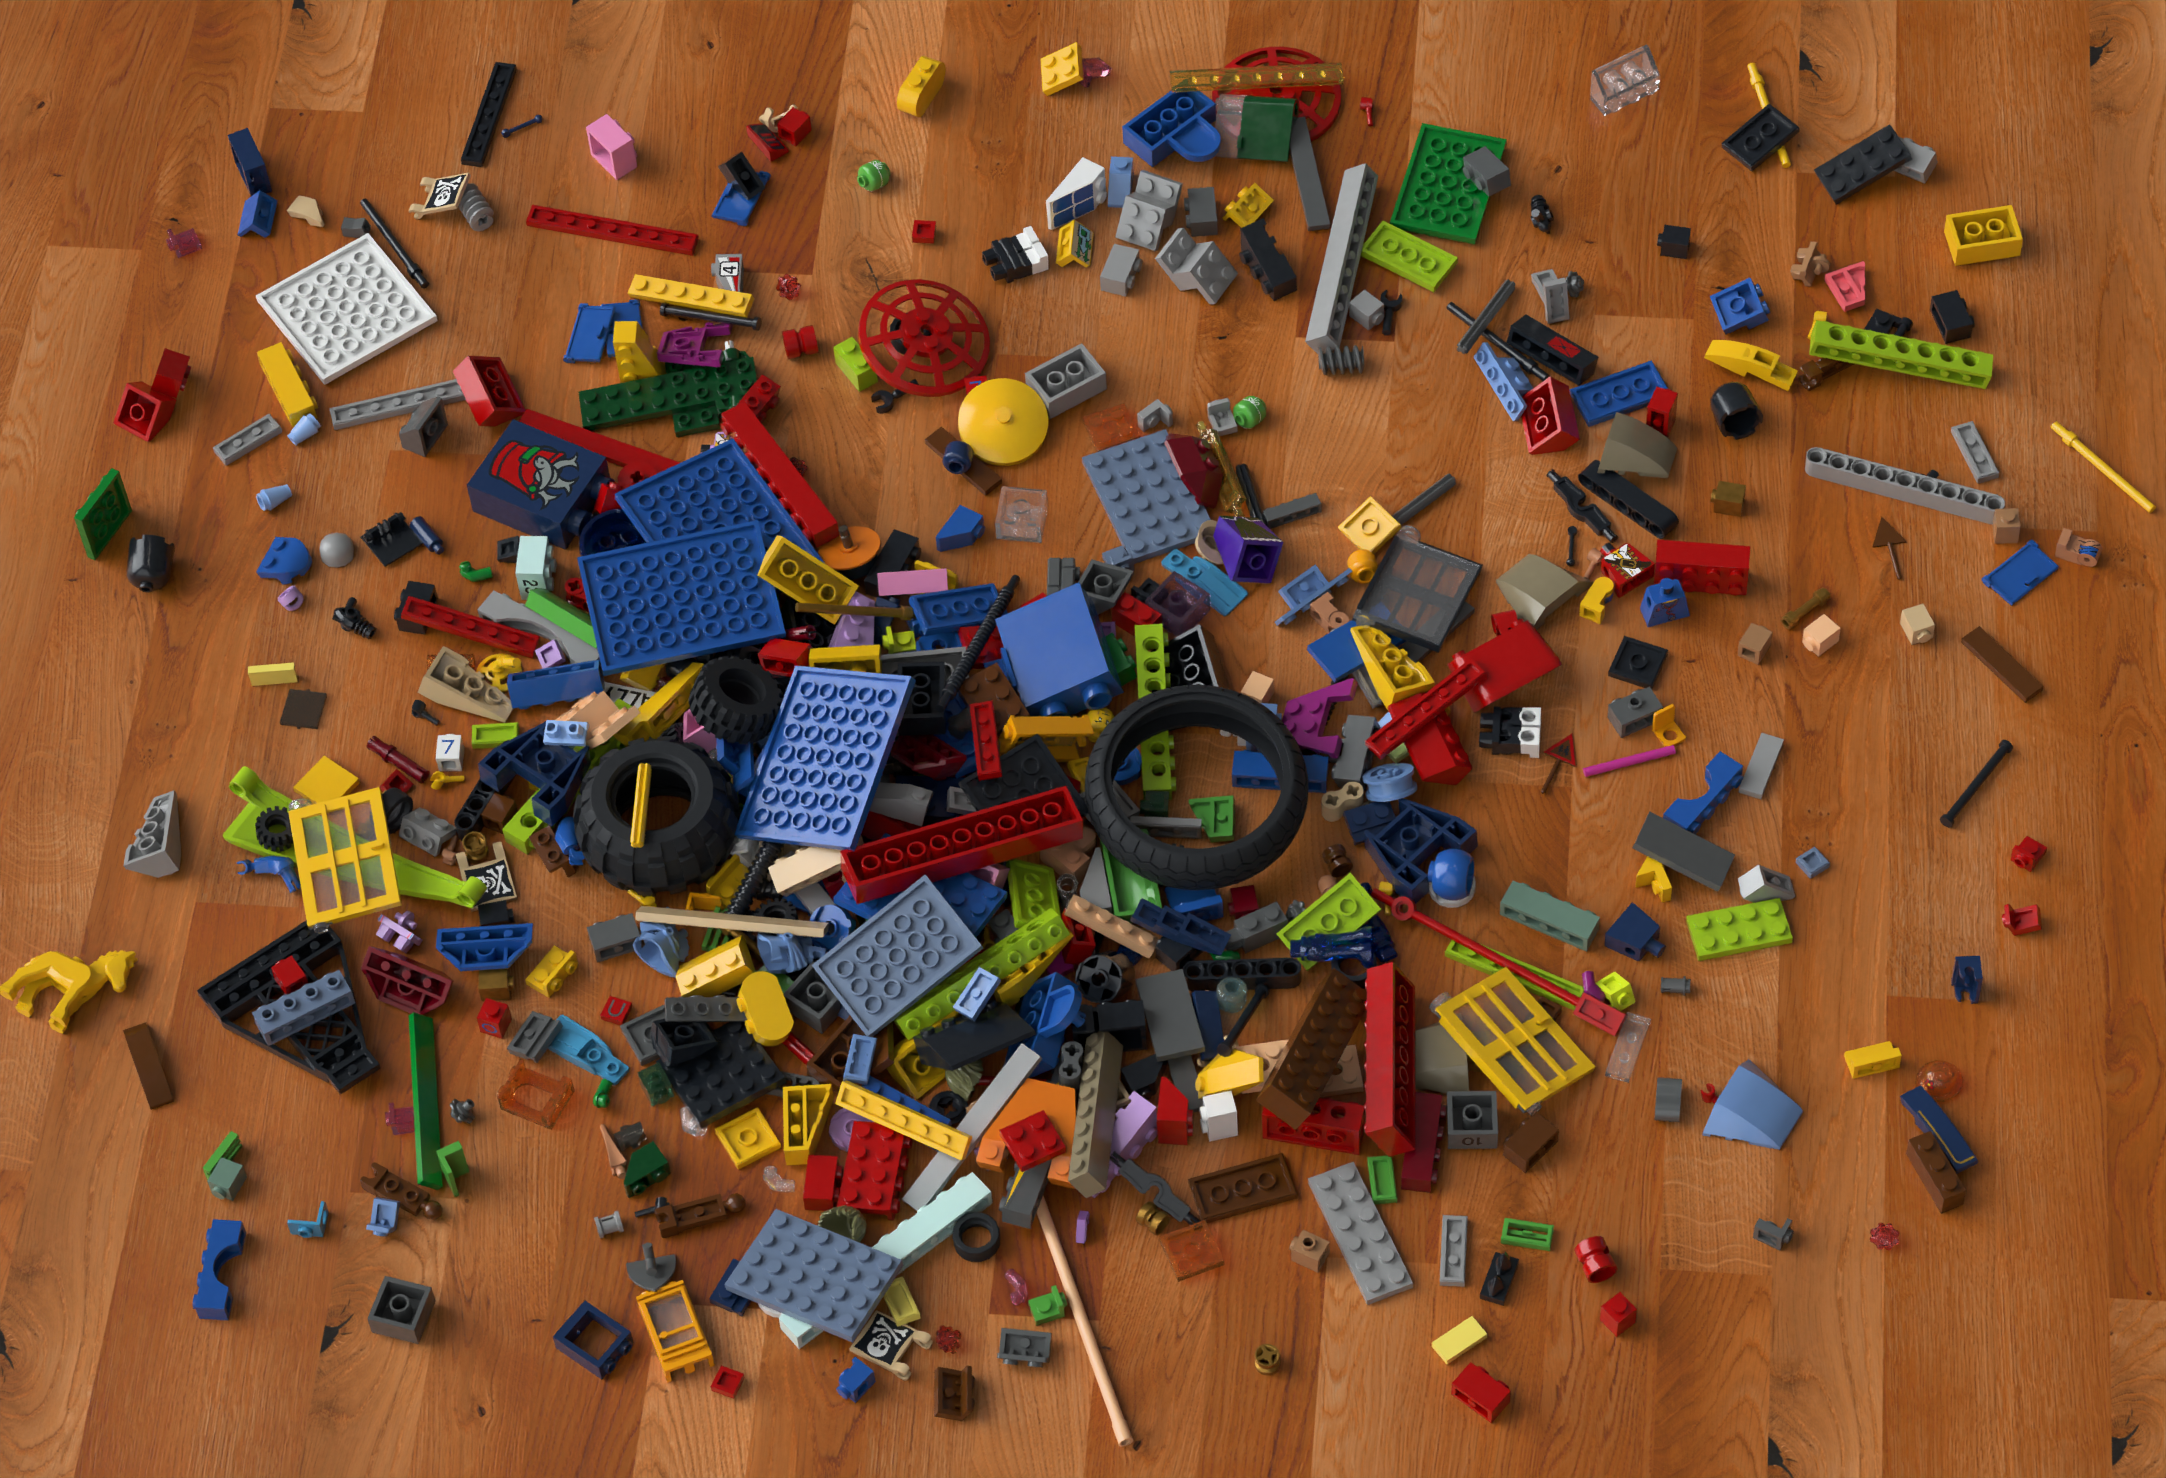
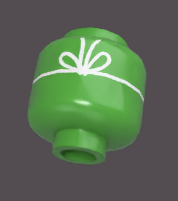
[857,160,890,192]
[1233,396,1266,429]

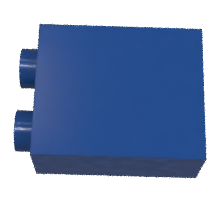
[995,582,1124,717]

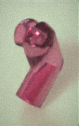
[1005,1269,1028,1305]

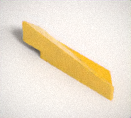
[613,662,704,747]

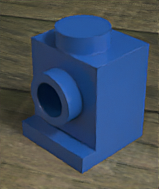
[836,1357,876,1403]

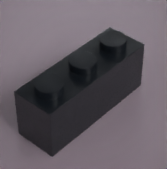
[864,529,921,599]

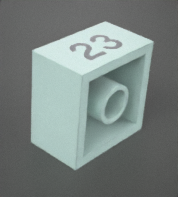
[515,536,556,600]

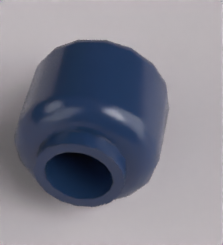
[942,441,974,474]

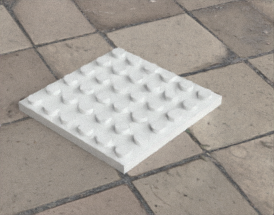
[256,233,438,385]

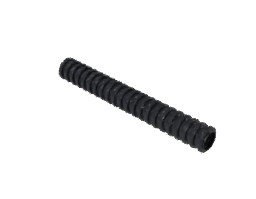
[724,841,785,915]

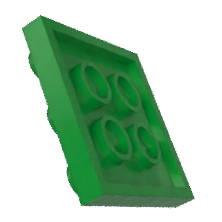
[74,468,132,560]

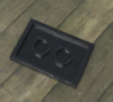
[1721,104,1800,171]

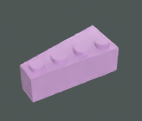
[829,591,875,647]
[1092,1091,1158,1198]

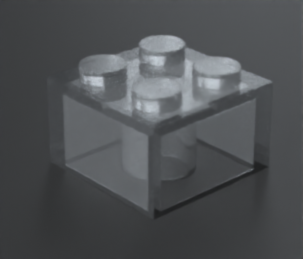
[995,486,1048,543]

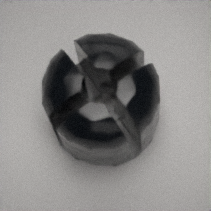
[1075,950,1135,1003]

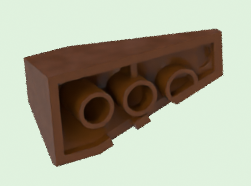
[807,1015,878,1092]

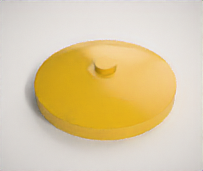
[958,378,1048,466]

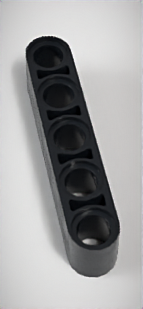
[1578,460,1679,539]
[454,740,516,841]
[1183,958,1302,992]

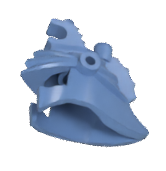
[633,907,690,978]
[757,932,826,974]

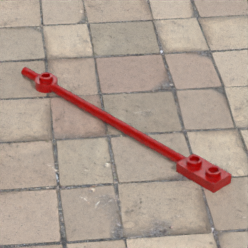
[1371,888,1628,1036]

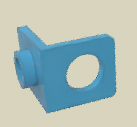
[287,1201,329,1238]

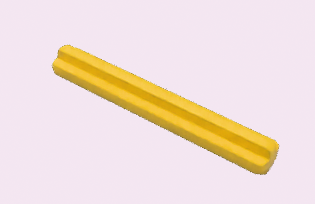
[630,763,652,848]

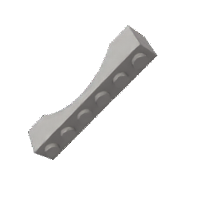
[477,590,602,668]

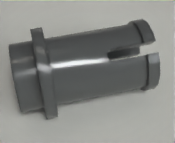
[1661,976,1691,996]

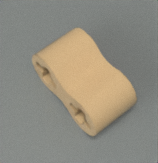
[1321,782,1364,822]

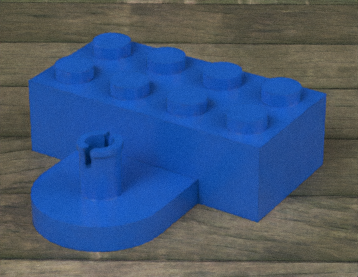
[1122,80,1221,167]
[1003,972,1086,1078]

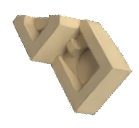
[287,195,325,227]

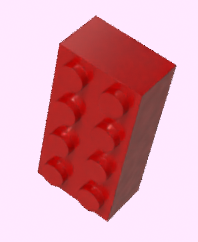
[1654,539,1750,596]

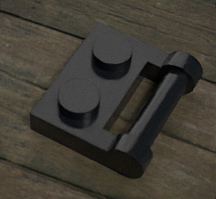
[1864,308,1913,337]

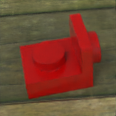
[2011,836,2047,872]

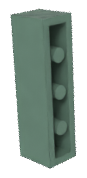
[1500,881,1600,952]

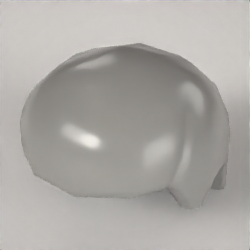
[319,532,354,567]

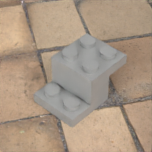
[1115,170,1183,251]
[1155,228,1238,304]

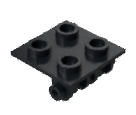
[361,512,423,567]

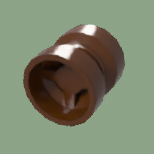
[1322,844,1353,877]

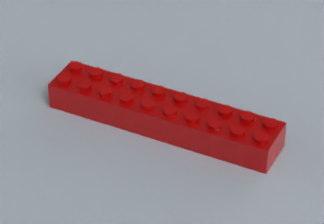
[840,786,1083,904]

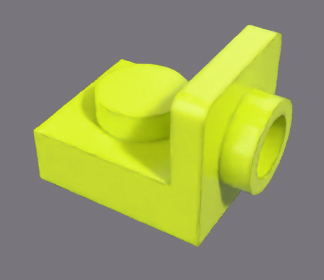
[882,626,916,654]
[1596,972,1635,1011]

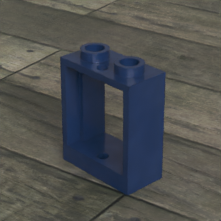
[227,128,272,196]
[553,1301,634,1379]

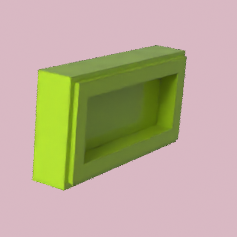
[472,722,519,749]

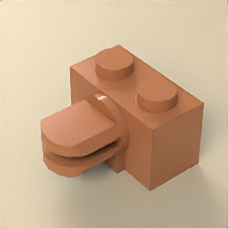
[1040,827,1096,887]

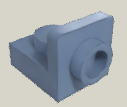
[1102,545,1134,571]

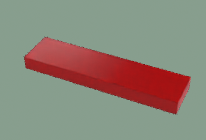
[969,700,1002,781]

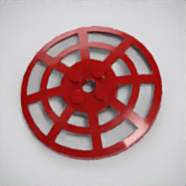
[1212,47,1341,142]
[858,279,990,397]

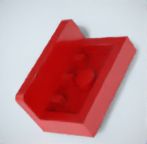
[737,375,781,423]

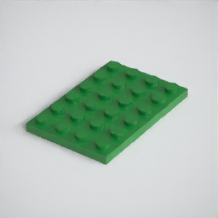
[1390,123,1507,244]

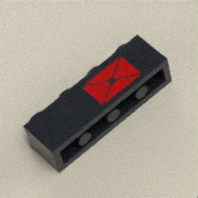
[1506,314,1599,386]

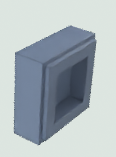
[1795,847,1830,879]

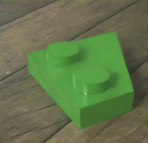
[1189,795,1235,842]

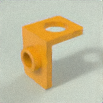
[1652,704,1686,747]
[685,892,723,927]

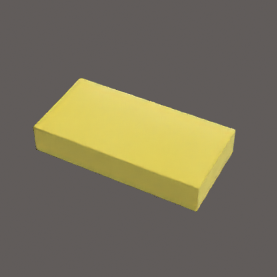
[248,663,298,686]
[883,1276,921,1327]
[1432,1316,1487,1364]

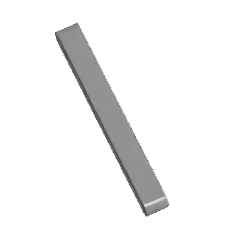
[1805,447,2005,524]

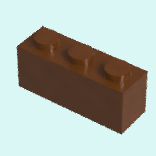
[1906,1131,1966,1214]

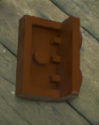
[529,825,576,877]
[934,1366,975,1421]

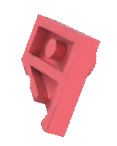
[1824,261,1865,312]

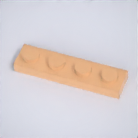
[1064,894,1159,959]

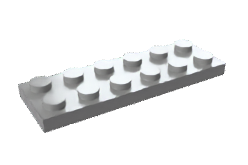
[1308,1161,1413,1305]

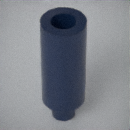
[409,516,444,555]

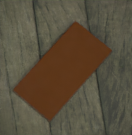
[1188,1153,1297,1225]

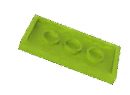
[1360,221,1458,292]
[1006,859,1061,928]
[1276,872,1381,971]
[1686,898,1793,961]

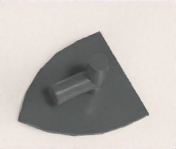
[626,1243,676,1292]

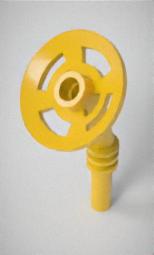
[476,654,522,693]

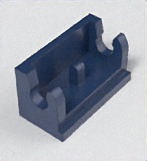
[1951,956,1983,1004]

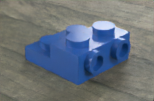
[1710,277,1771,335]

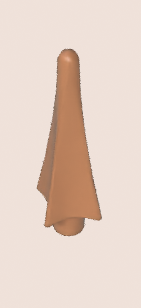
[600,1124,628,1179]

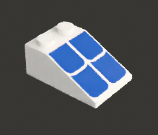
[1046,157,1107,230]

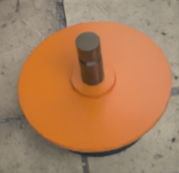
[818,525,881,580]

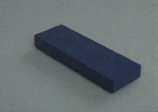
[1191,991,1224,1061]

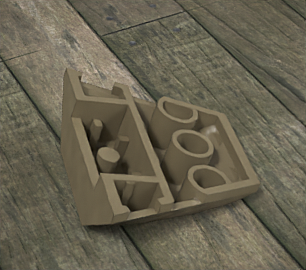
[1597,412,1677,478]
[1496,554,1594,630]
[1415,1014,1469,1096]

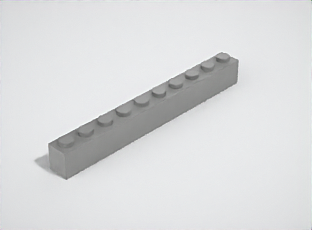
[1305,163,1378,354]

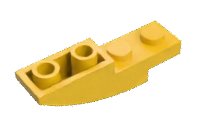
[1704,340,1798,391]

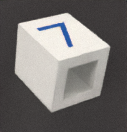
[436,734,464,771]

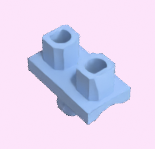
[543,720,589,747]

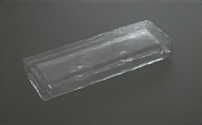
[1605,1012,1651,1083]

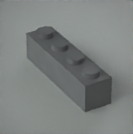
[1263,493,1321,529]

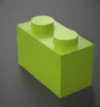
[833,337,878,392]

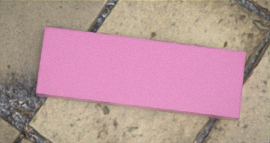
[877,568,948,596]

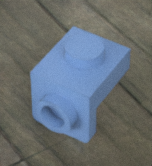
[366,1197,400,1236]

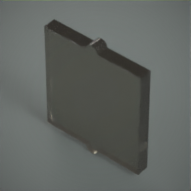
[280,689,327,729]

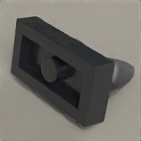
[1480,1252,1519,1306]

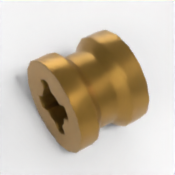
[1255,1344,1280,1375]

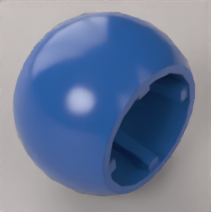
[1428,848,1474,901]

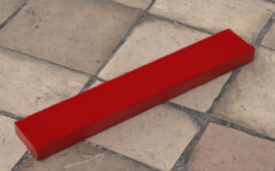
[401,596,540,659]
[1365,658,1487,760]

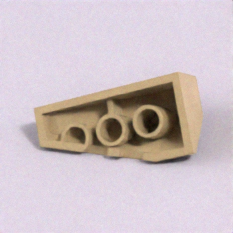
[417,646,514,723]

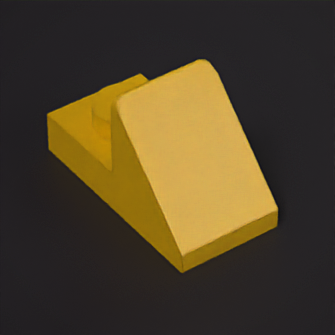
[1636,856,1672,903]

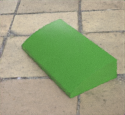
[525,588,597,649]
[1100,829,1162,923]

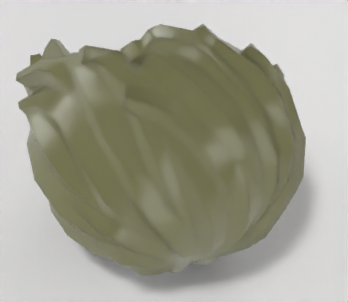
[945,1059,984,1101]
[817,1205,867,1243]

